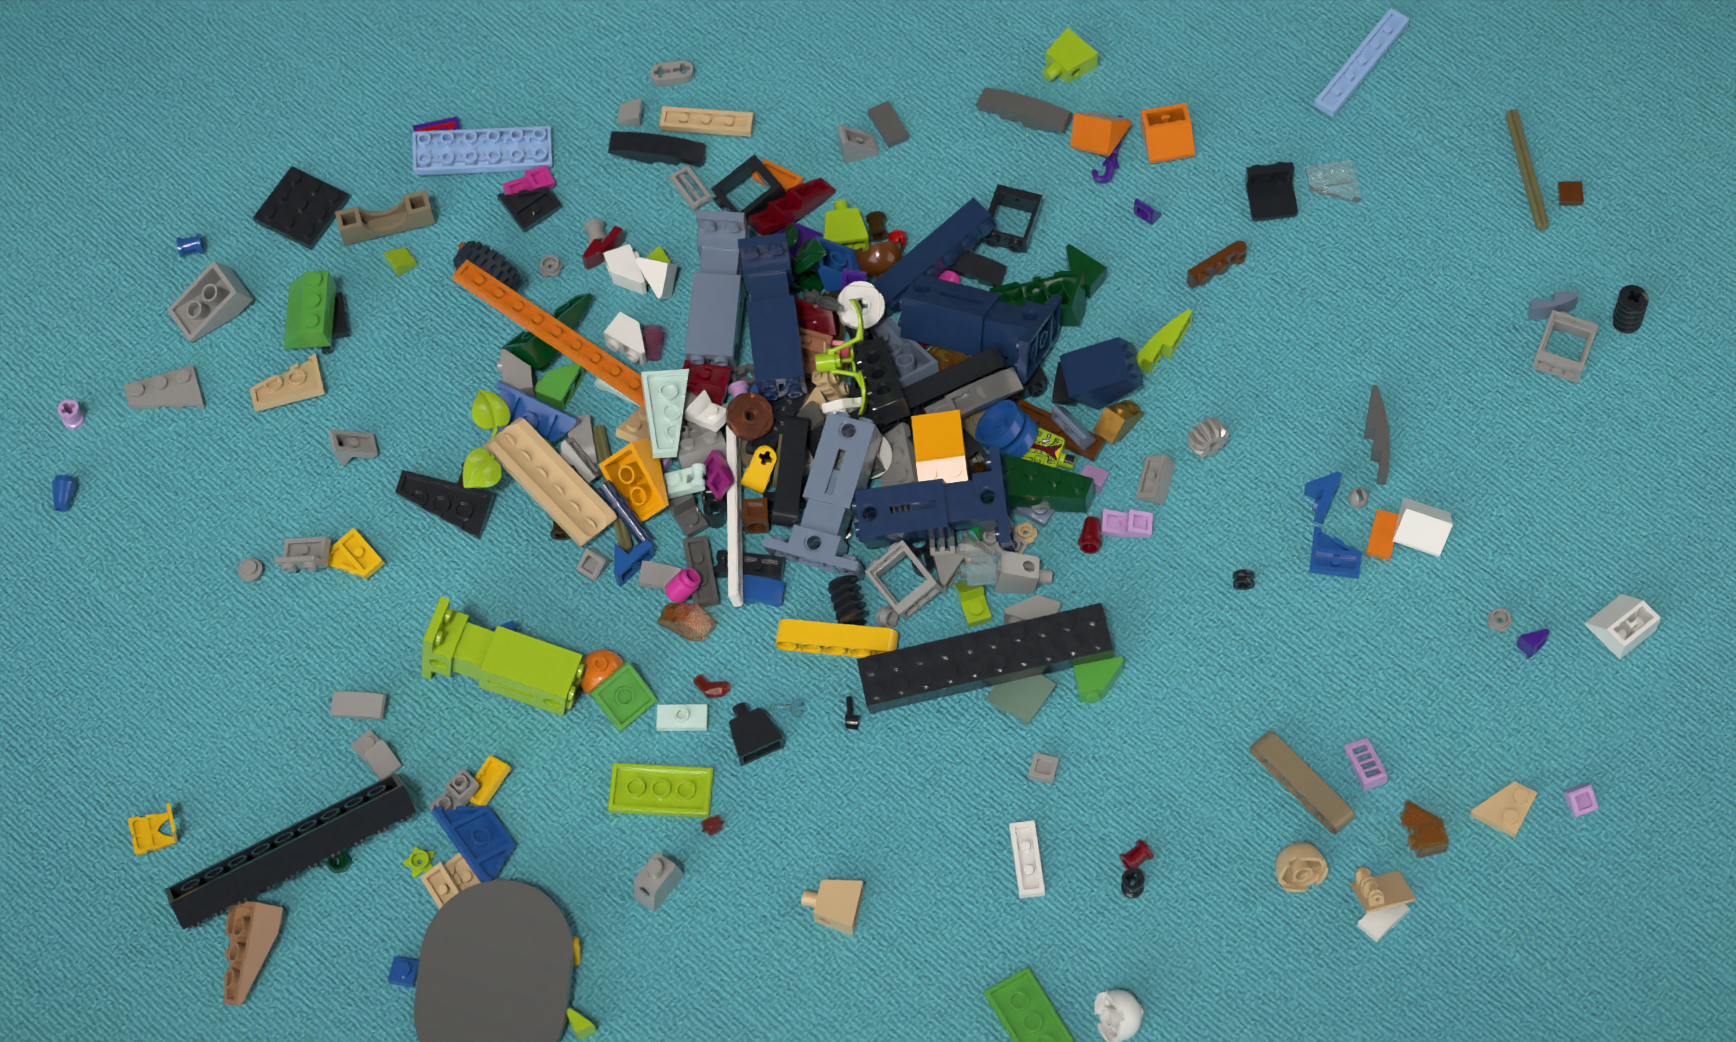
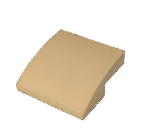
[420,853,481,909]

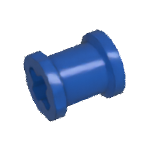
[176,233,204,257]

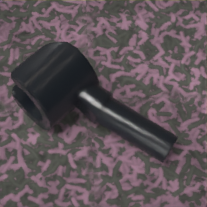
[845,696,860,730]

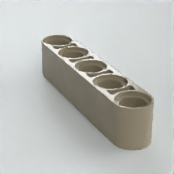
[1249,730,1355,834]

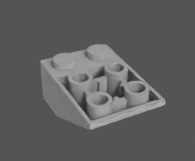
[677,417,727,469]

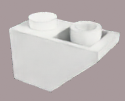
[603,244,648,295]
[603,312,647,366]

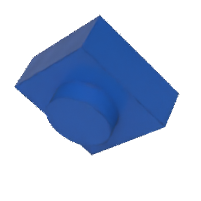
[388,956,419,988]

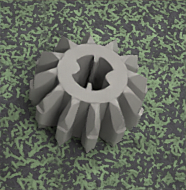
[1187,417,1229,458]

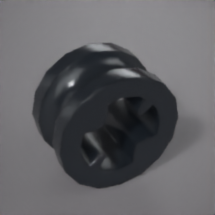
[1232,569,1255,590]

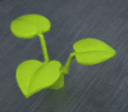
[815,299,868,415]
[463,390,556,488]

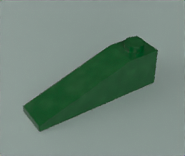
[501,293,593,371]

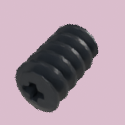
[1613,285,1649,334]
[828,575,867,626]

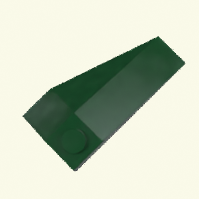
[989,271,1085,326]

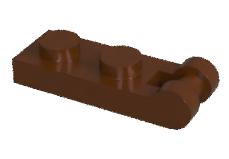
[1186,240,1247,289]

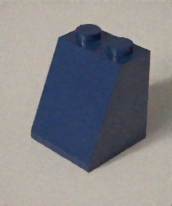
[1059,337,1143,410]

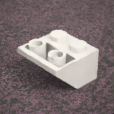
[1585,594,1661,659]

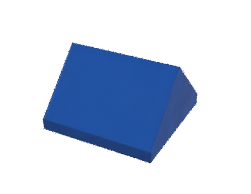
[814,235,859,291]

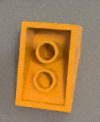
[911,410,969,484]
[598,437,669,523]

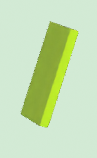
[608,763,714,818]

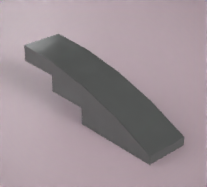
[976,87,1072,132]
[1364,385,1390,485]

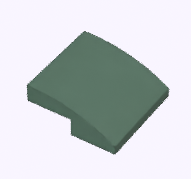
[985,675,1056,725]

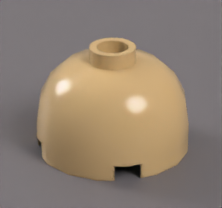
[1274,842,1328,893]

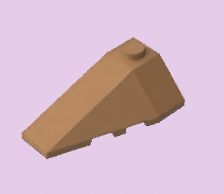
[224,902,283,1006]

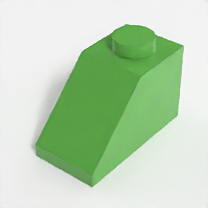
[535,362,585,411]
[1073,656,1124,703]

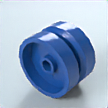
[975,400,1038,458]

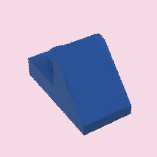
[1304,472,1342,525]
[614,539,655,587]

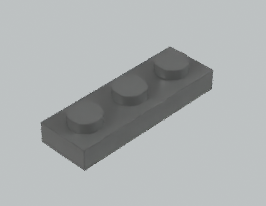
[682,535,719,608]

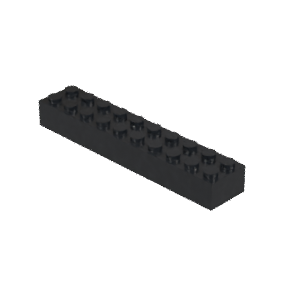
[857,603,1114,714]
[164,773,416,930]

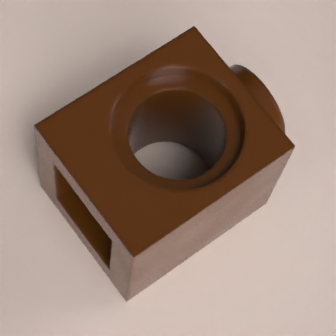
[743,498,770,534]

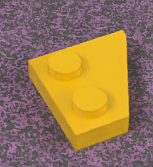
[328,527,385,579]

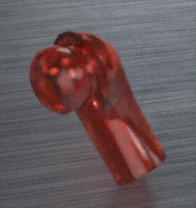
[693,674,730,698]

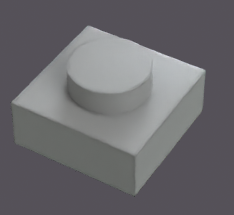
[1028,752,1059,784]

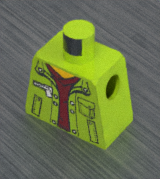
[1021,427,1076,470]

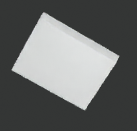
[1392,497,1453,557]

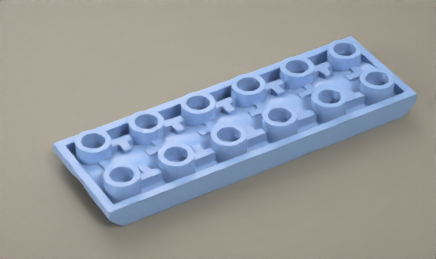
[412,126,552,175]

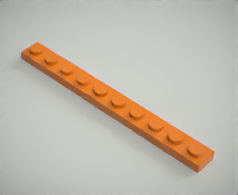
[452,260,645,408]

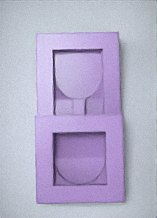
[1100,509,1153,538]

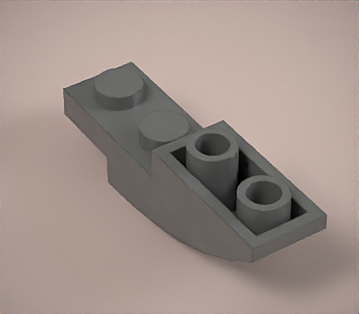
[924,367,1024,419]

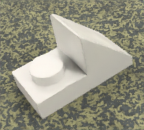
[682,390,726,432]

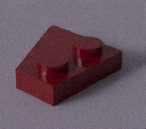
[794,297,838,336]
[682,360,732,406]

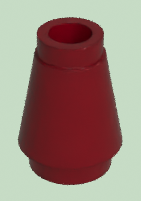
[1078,516,1102,554]

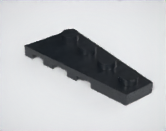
[745,373,817,459]
[395,470,495,540]

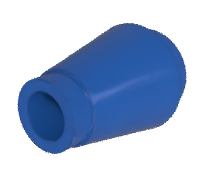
[52,475,76,512]

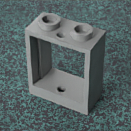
[1532,310,1599,383]
[865,540,943,620]

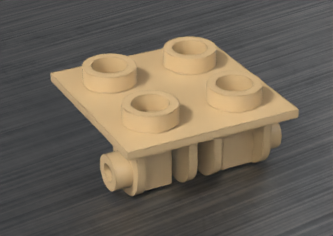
[812,342,850,402]
[1350,867,1416,913]

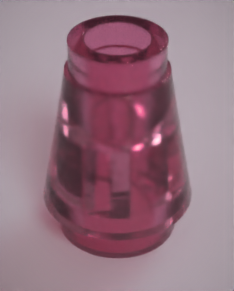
[642,324,666,361]

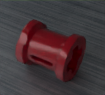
[1119,840,1153,870]

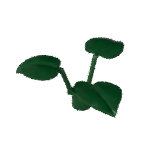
[780,223,827,292]

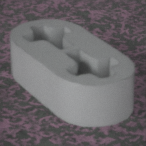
[650,60,694,87]

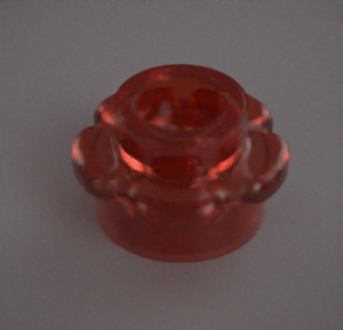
[701,815,725,836]

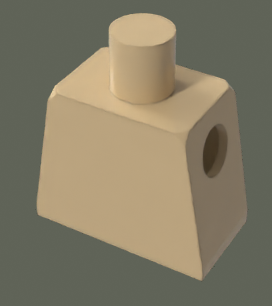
[801,879,864,936]

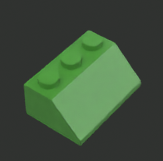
[284,270,336,349]

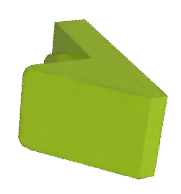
[954,577,992,628]

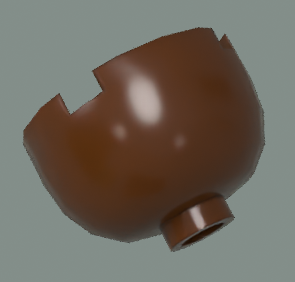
[854,241,902,280]

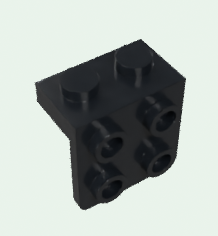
[1245,162,1298,221]

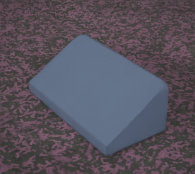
[1052,405,1096,451]

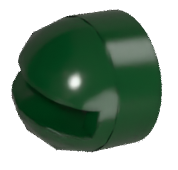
[327,852,348,874]

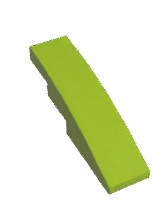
[1136,309,1193,374]

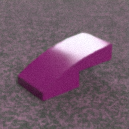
[703,450,733,500]

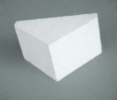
[635,257,678,300]

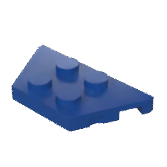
[496,381,580,445]
[432,806,516,883]

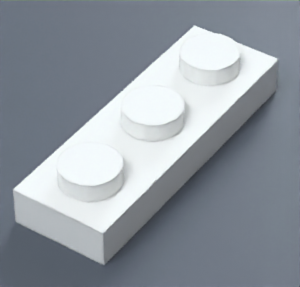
[1009,820,1045,899]

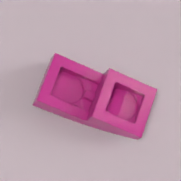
[503,165,555,195]

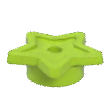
[402,847,434,878]

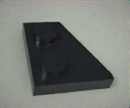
[497,187,561,233]

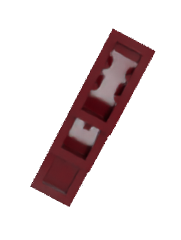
[747,177,836,236]

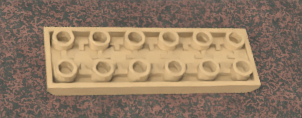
[483,417,617,548]

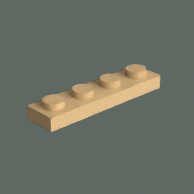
[659,106,754,137]

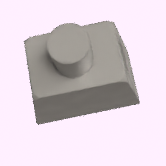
[993,550,1052,594]
[634,852,684,912]

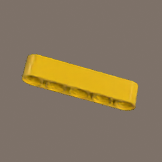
[775,619,899,658]

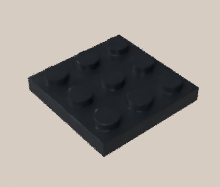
[253,166,350,251]

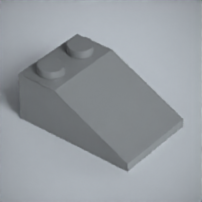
[167,261,253,342]

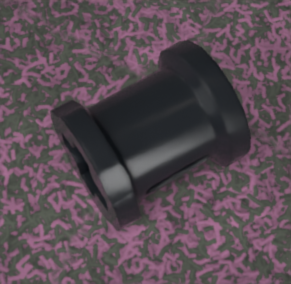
[1121,868,1145,899]

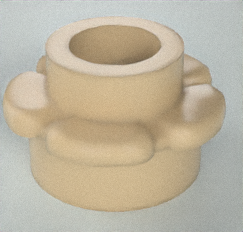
[1014,522,1038,545]

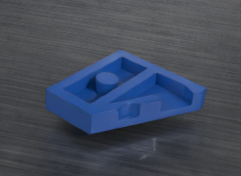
[1309,526,1362,579]

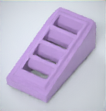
[1343,738,1388,791]

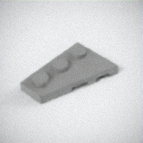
[124,365,205,409]
[881,422,918,487]

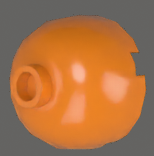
[580,649,624,696]

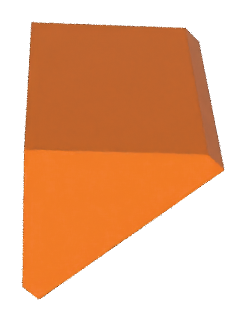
[1070,112,1132,156]

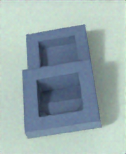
[1527,292,1579,320]

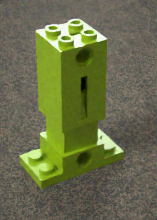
[422,596,585,716]

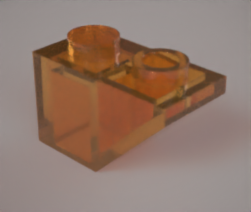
[657,603,715,641]
[1400,801,1449,859]

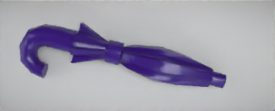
[1092,115,1123,183]

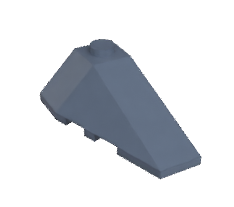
[873,315,939,388]

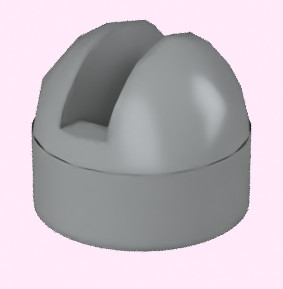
[1348,487,1369,509]

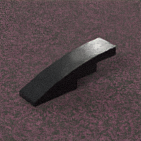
[607,131,706,168]

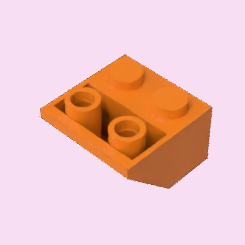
[1140,103,1195,164]

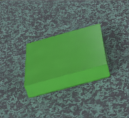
[588,661,658,732]

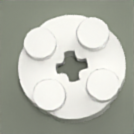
[837,281,885,330]

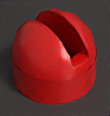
[888,230,907,249]

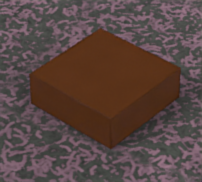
[1557,181,1584,206]

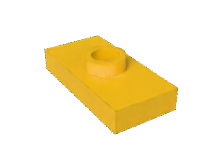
[469,755,511,806]

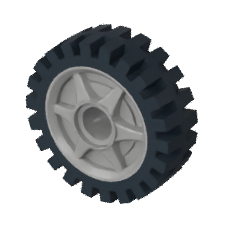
[453,241,522,292]

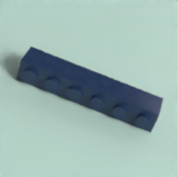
[872,197,996,316]

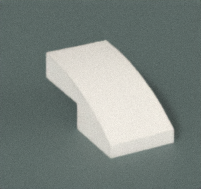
[1357,904,1410,942]

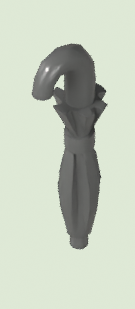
[802,289,844,311]

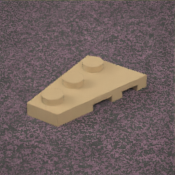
[250,353,325,412]

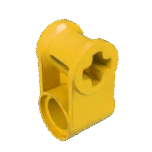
[740,445,777,494]

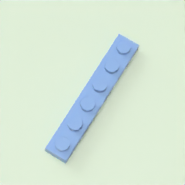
[1314,8,1410,117]

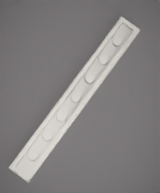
[726,426,743,607]

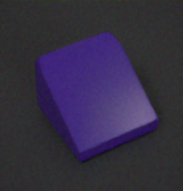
[1134,198,1162,225]
[1516,629,1549,657]

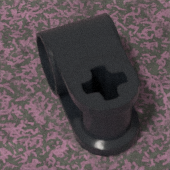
[701,485,727,529]

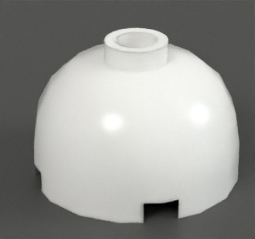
[1094,989,1143,1042]

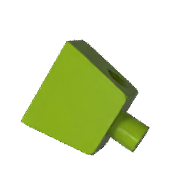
[1042,28,1098,83]
[824,200,869,251]

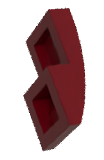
[582,225,625,270]

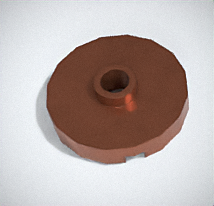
[726,392,774,440]

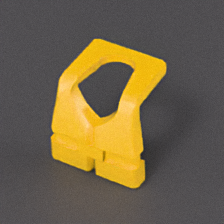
[128,802,178,856]

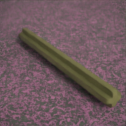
[1506,109,1549,231]
[592,425,633,553]

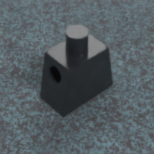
[729,702,784,767]

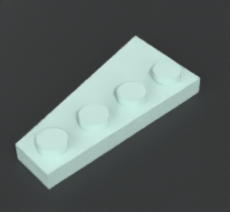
[641,369,689,459]

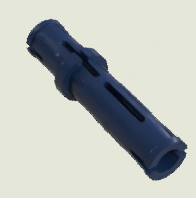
[598,480,654,544]

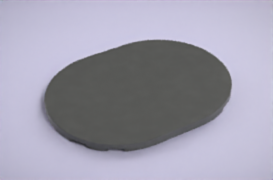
[414,880,574,1042]

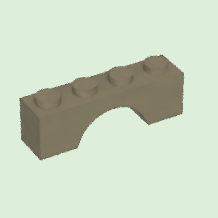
[335,190,435,245]

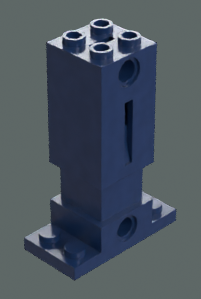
[737,233,808,401]
[898,274,1062,384]
[852,446,1016,552]

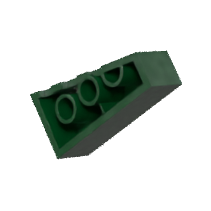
[990,453,1095,513]

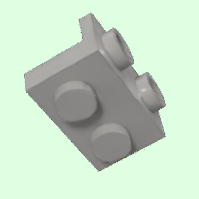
[274,537,331,572]

